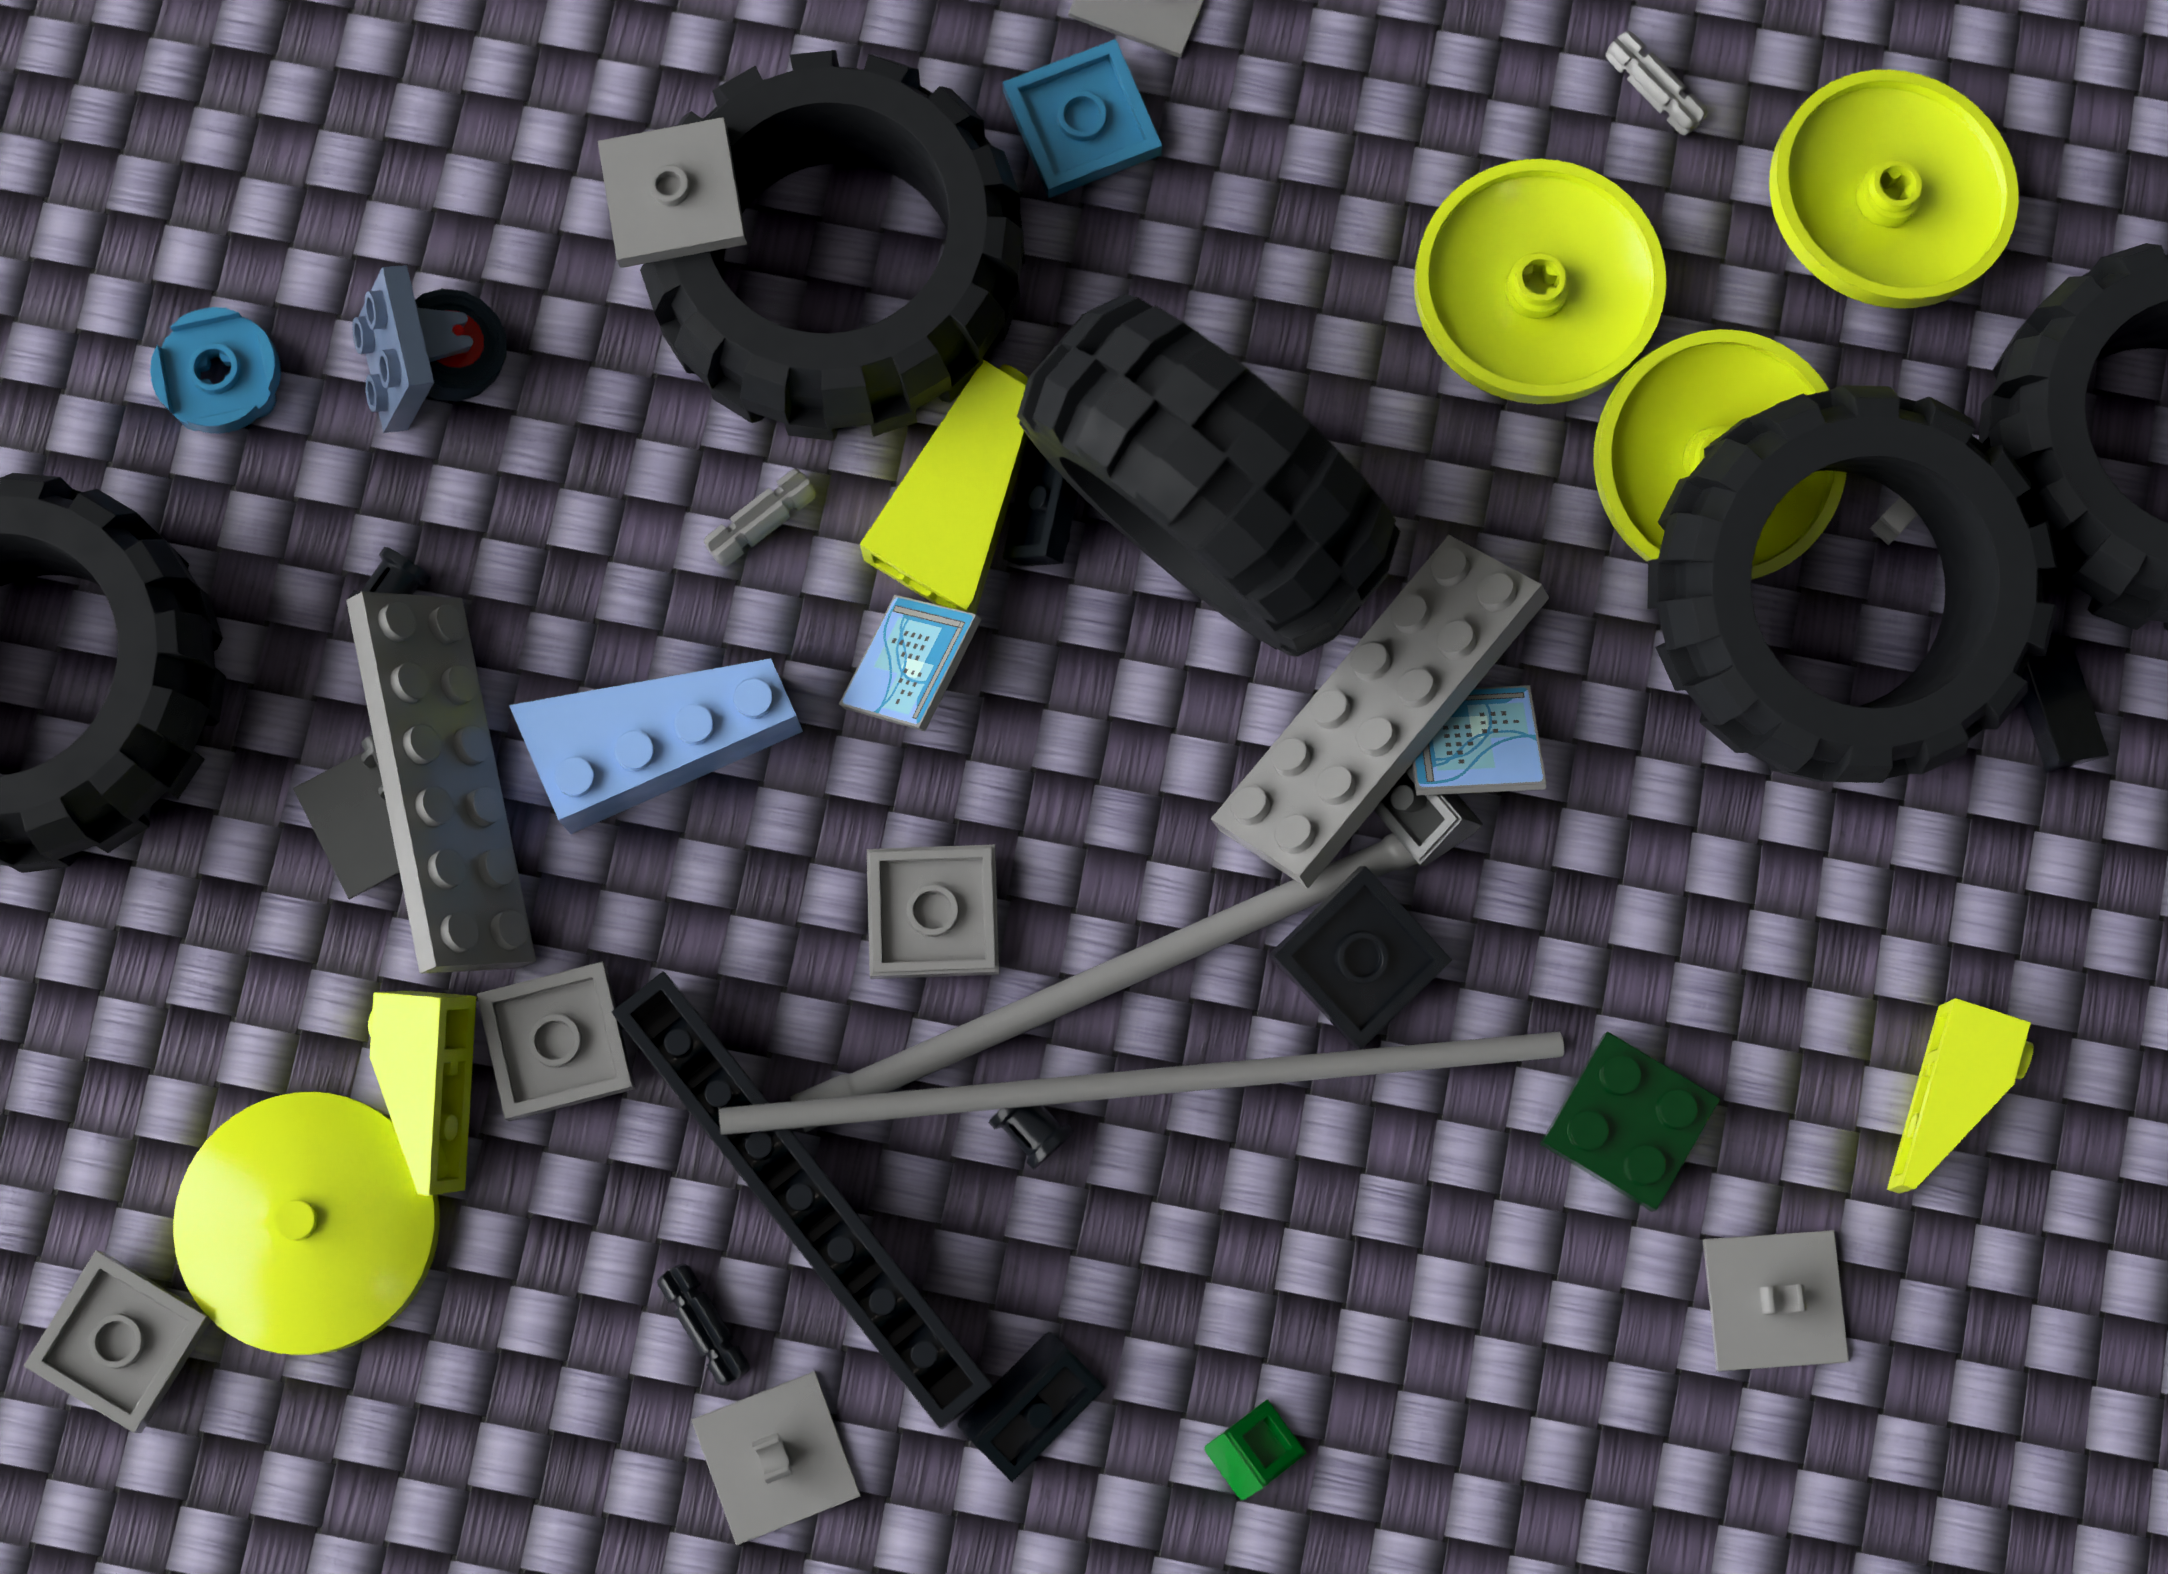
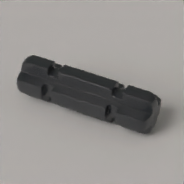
[657,1263,750,1386]

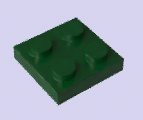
[1540,1031,1720,1212]

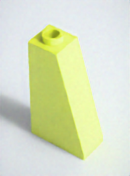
[860,359,1029,614]

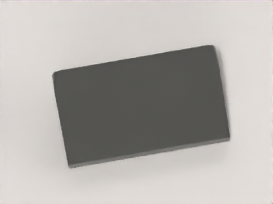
[1374,764,1483,867]

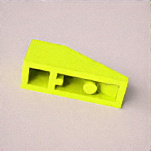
[368,991,476,1196]
[1887,998,2034,1194]

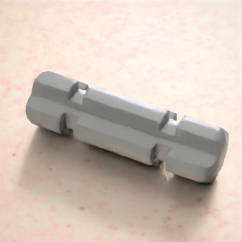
[1606,31,1708,135]
[704,469,816,567]

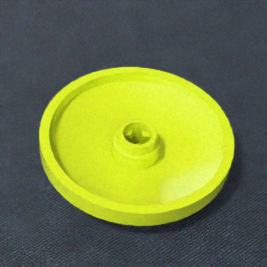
[1769,69,2019,309]
[1414,159,1666,404]
[1593,329,1847,579]
[173,1092,440,1355]

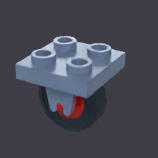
[352,265,507,433]

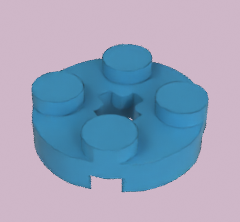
[150,307,281,434]

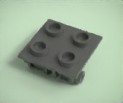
[293,735,400,900]

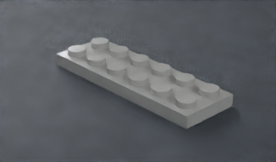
[1211,535,1549,888]
[346,592,536,973]

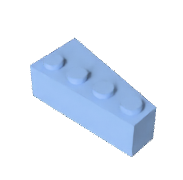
[509,658,803,834]

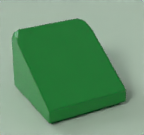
[1204,1399,1307,1500]

